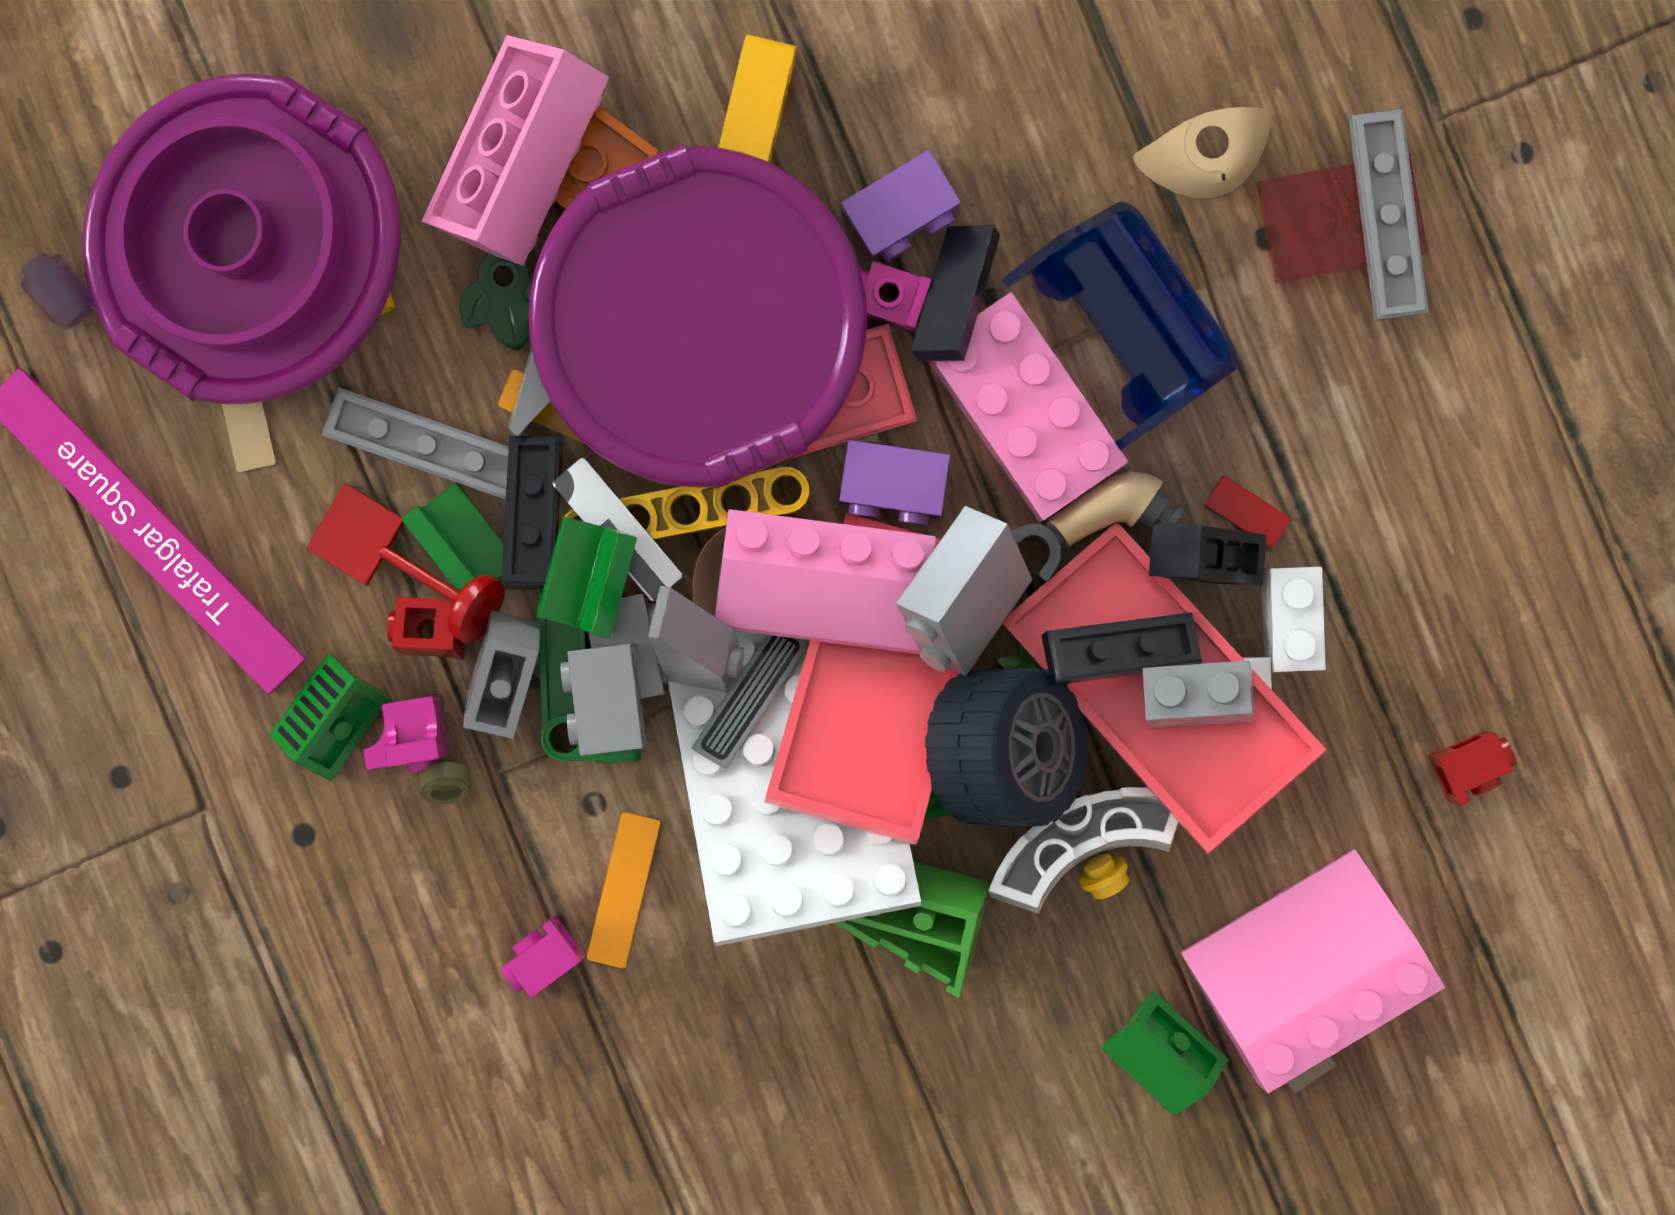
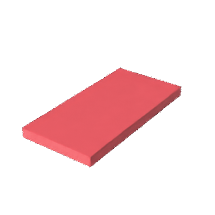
[764,513,959,845]
[1002,523,1327,855]

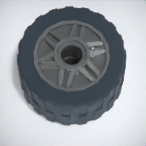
[925,668,1087,826]

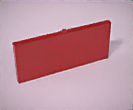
[1204,475,1292,549]

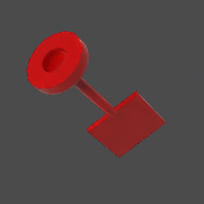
[306,483,505,644]

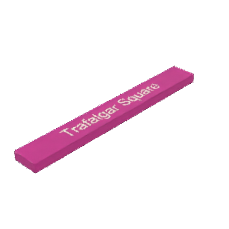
[0,368,308,695]

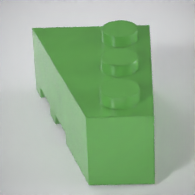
[834,861,990,998]

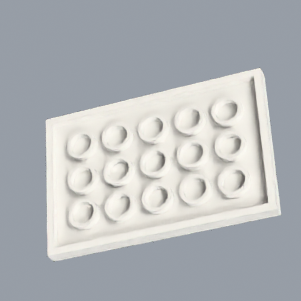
[668,631,922,946]

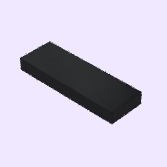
[911,225,1000,361]
[501,436,563,590]
[1041,612,1203,686]

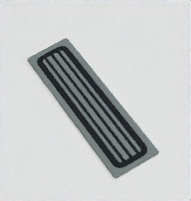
[692,635,809,769]

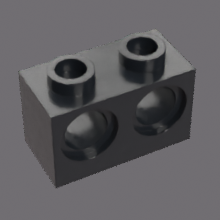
[1149,524,1267,586]

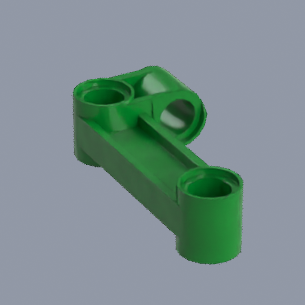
[537,590,641,763]

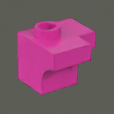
[363,694,450,773]

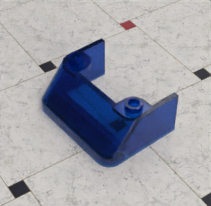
[1001,201,1238,450]

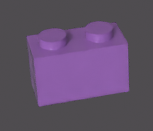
[841,150,961,263]
[839,440,950,526]

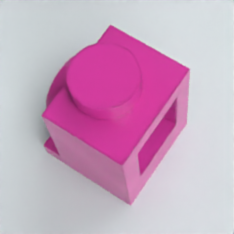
[860,261,932,333]
[501,914,585,998]

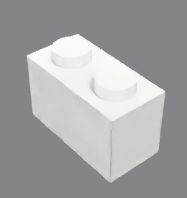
[1261,567,1326,672]

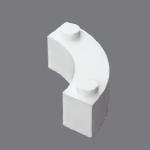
[988,787,1179,914]

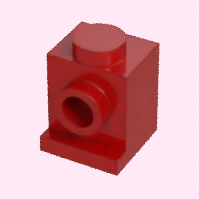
[387,597,466,660]
[1428,731,1517,805]

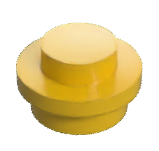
[1079,854,1129,899]

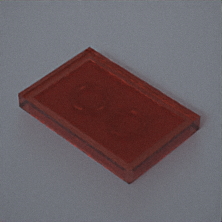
[1257,153,1429,283]

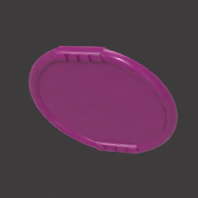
[82,74,401,404]
[528,144,867,489]

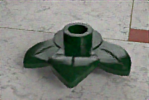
[459,253,534,351]

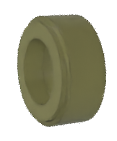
[419,762,472,805]

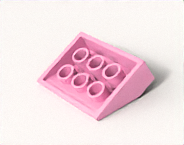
[1180,849,1445,1093]

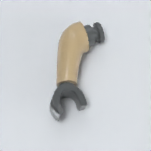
[1011,471,1185,584]

